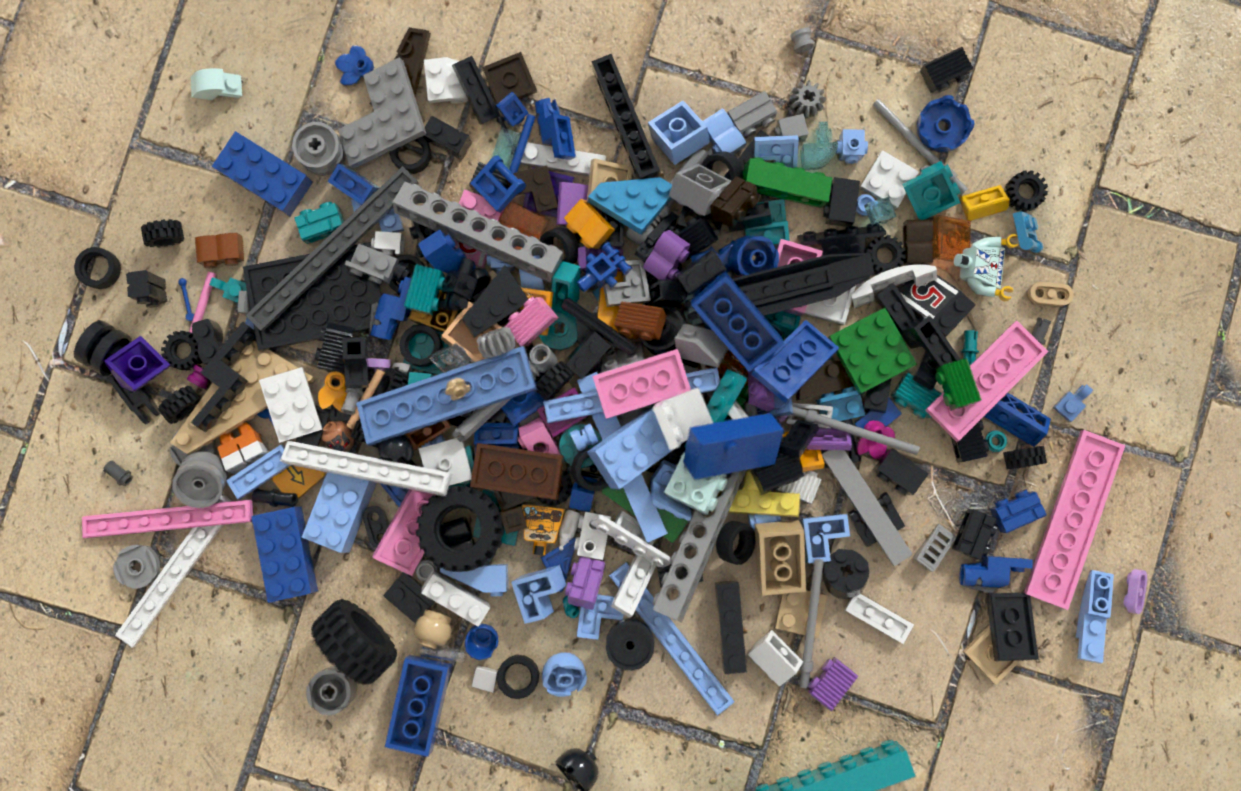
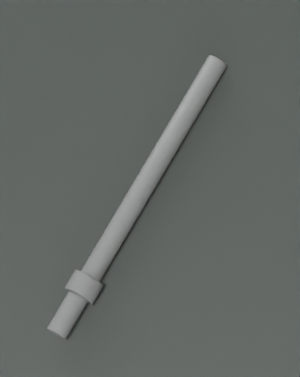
[873,99,968,195]
[791,406,920,455]
[799,559,824,688]

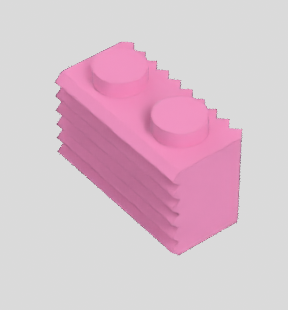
[505,297,559,347]

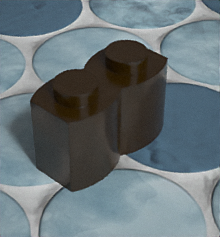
[903,220,937,265]

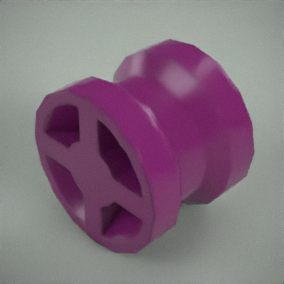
[187,364,209,389]

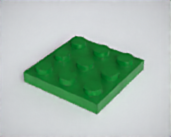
[828,308,917,395]

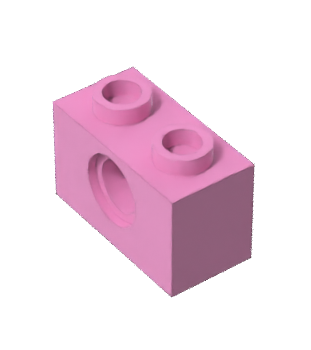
[517,417,561,455]

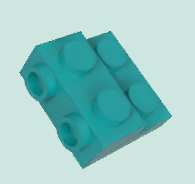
[902,161,961,220]

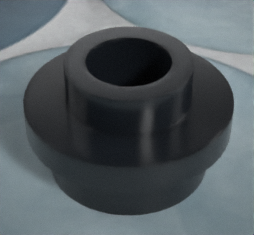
[393,262,412,283]

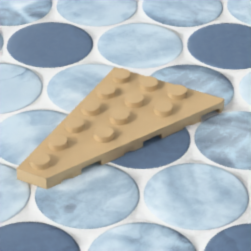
[170,340,315,455]

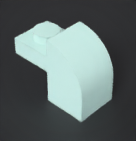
[190,68,242,100]

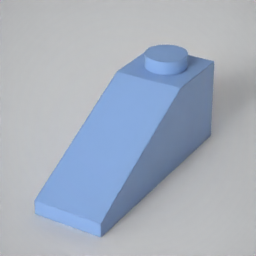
[440,564,509,596]

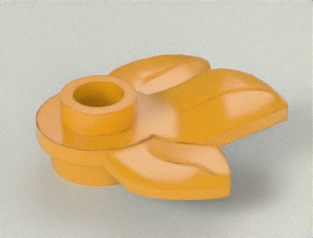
[318,371,347,413]

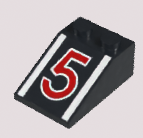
[899,275,976,337]

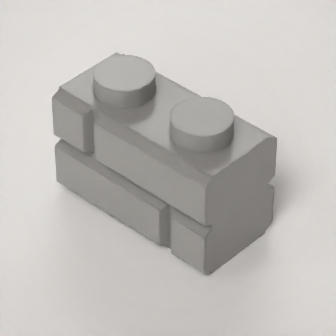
[727,91,777,138]

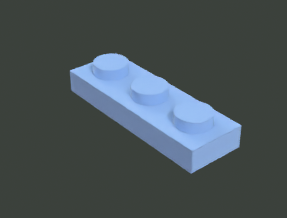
[226,444,291,499]

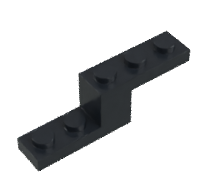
[874,283,961,368]
[190,322,255,432]

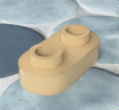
[1028,282,1074,306]

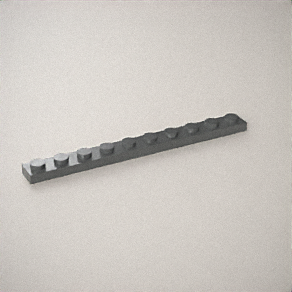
[245,166,419,332]

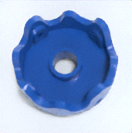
[917,95,975,152]

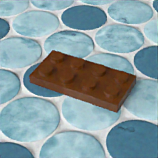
[470,443,564,500]

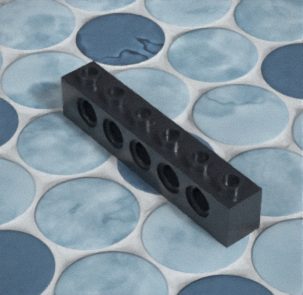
[592,54,660,179]

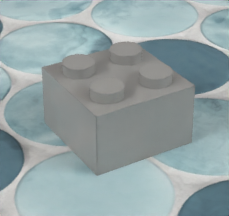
[669,164,731,216]

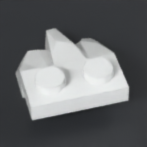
[424,57,468,104]

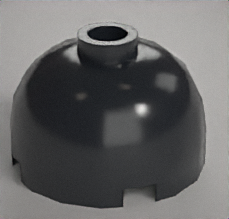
[555,748,599,791]

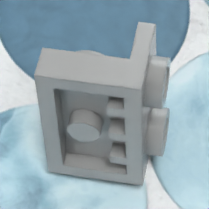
[345,243,399,285]

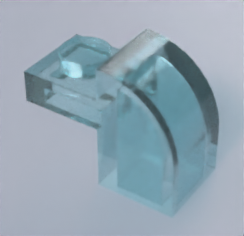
[801,121,838,170]

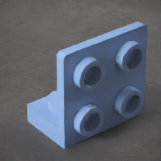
[650,460,692,521]

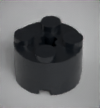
[822,549,869,599]

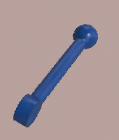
[178,278,194,321]

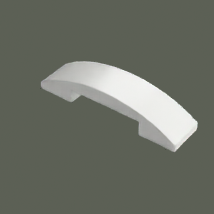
[851,265,937,308]

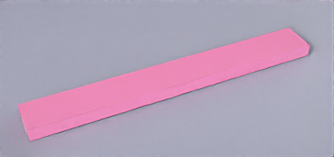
[82,500,253,538]

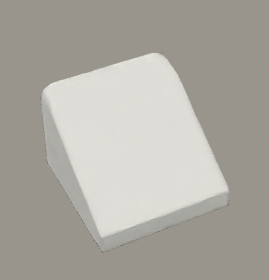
[472,665,498,692]

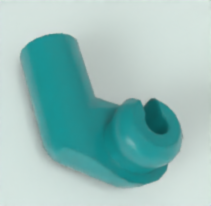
[562,596,579,618]

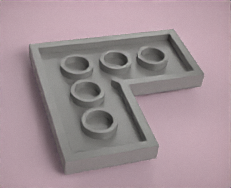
[338,57,426,169]

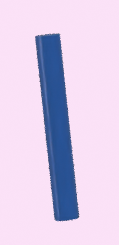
[509,114,536,173]

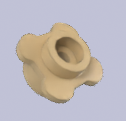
[445,378,471,400]

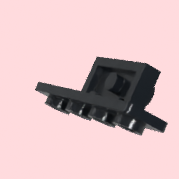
[797,223,886,256]

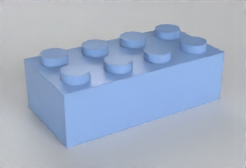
[587,403,685,489]
[302,472,377,553]

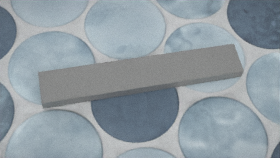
[822,450,913,566]

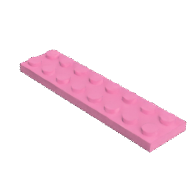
[1024,430,1125,610]

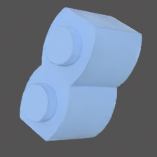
[702,108,746,155]

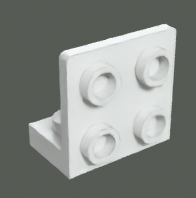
[653,388,713,450]

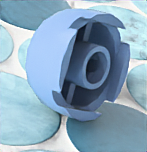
[542,652,587,697]

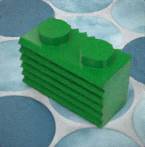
[936,358,982,411]

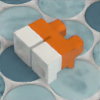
[217,422,269,474]

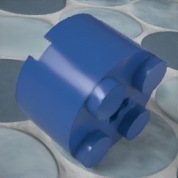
[729,235,779,276]

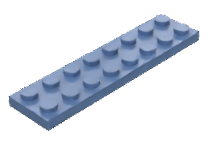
[356,346,537,446]

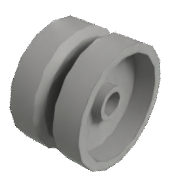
[292,122,346,176]
[172,451,228,508]

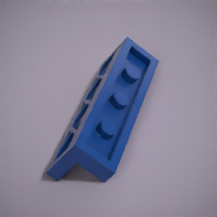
[984,392,1051,447]

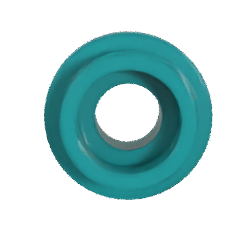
[985,430,1007,452]

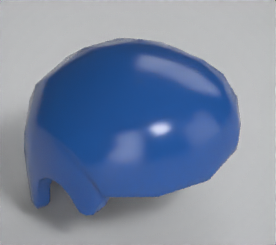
[465,623,499,660]

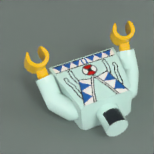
[954,234,1019,302]

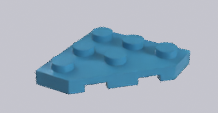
[587,177,672,235]

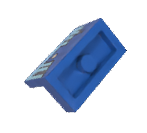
[327,163,380,205]

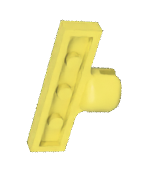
[712,469,801,517]

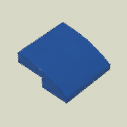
[474,423,519,453]

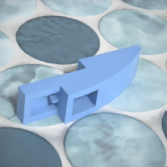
[1076,570,1114,664]

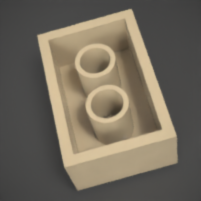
[755,520,806,596]

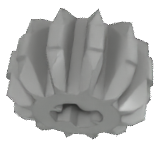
[789,80,826,119]
[477,327,516,358]

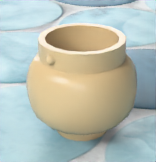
[414,610,452,650]

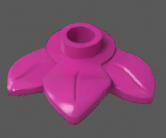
[857,420,895,459]

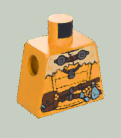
[522,504,565,555]

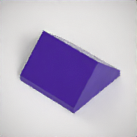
[104,336,171,392]

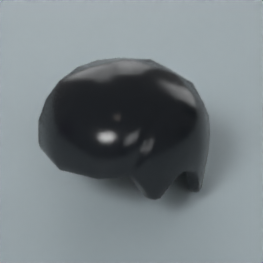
[378,434,414,462]

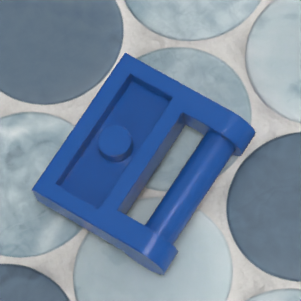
[471,155,526,213]

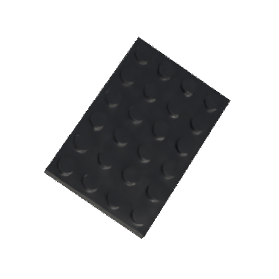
[243,242,382,351]

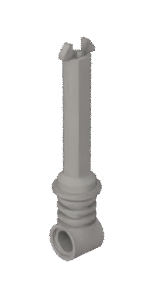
[626,148,712,246]
[452,344,557,442]

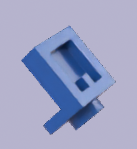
[496,92,529,127]

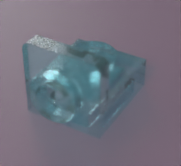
[864,197,897,225]

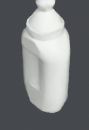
[558,509,580,550]

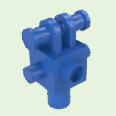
[576,242,632,292]

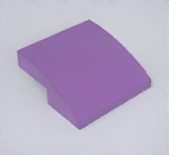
[556,182,602,227]

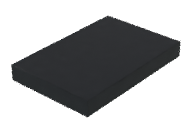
[986,593,1039,661]

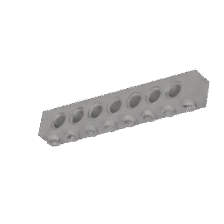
[392,182,563,283]
[653,470,746,623]

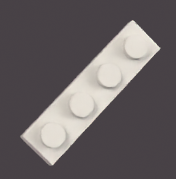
[520,142,606,176]

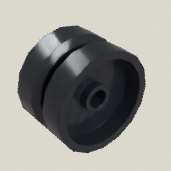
[639,305,688,356]
[74,320,132,376]
[606,618,654,671]

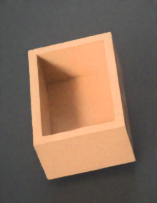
[441,302,520,363]

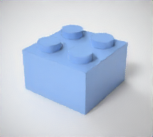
[648,101,710,165]

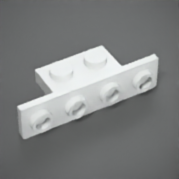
[590,511,671,568]

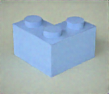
[799,514,850,563]
[511,565,566,624]

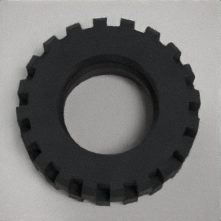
[416,486,504,572]
[311,599,397,685]

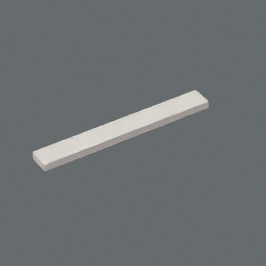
[280,441,452,496]
[115,493,233,648]

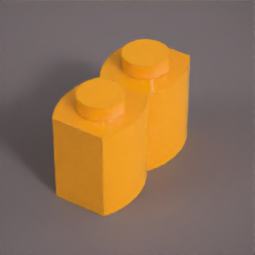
[564,199,615,249]

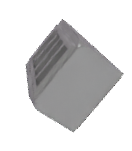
[912,524,956,572]

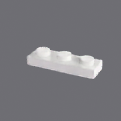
[611,555,656,618]
[844,594,914,644]

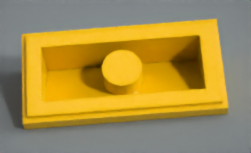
[960,185,1010,221]

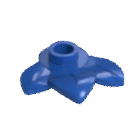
[335,46,374,85]

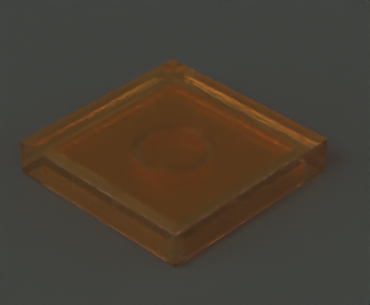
[933,215,971,262]

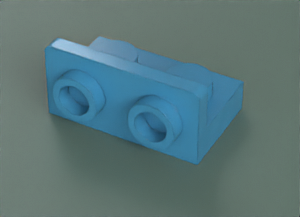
[816,387,865,421]

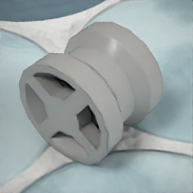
[790,28,815,53]

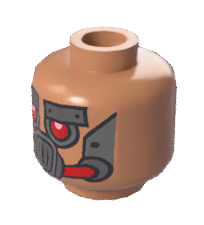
[322,421,354,452]

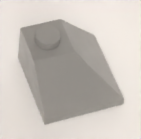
[675,324,729,367]

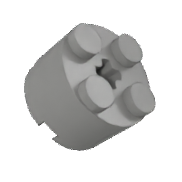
[306,666,357,715]

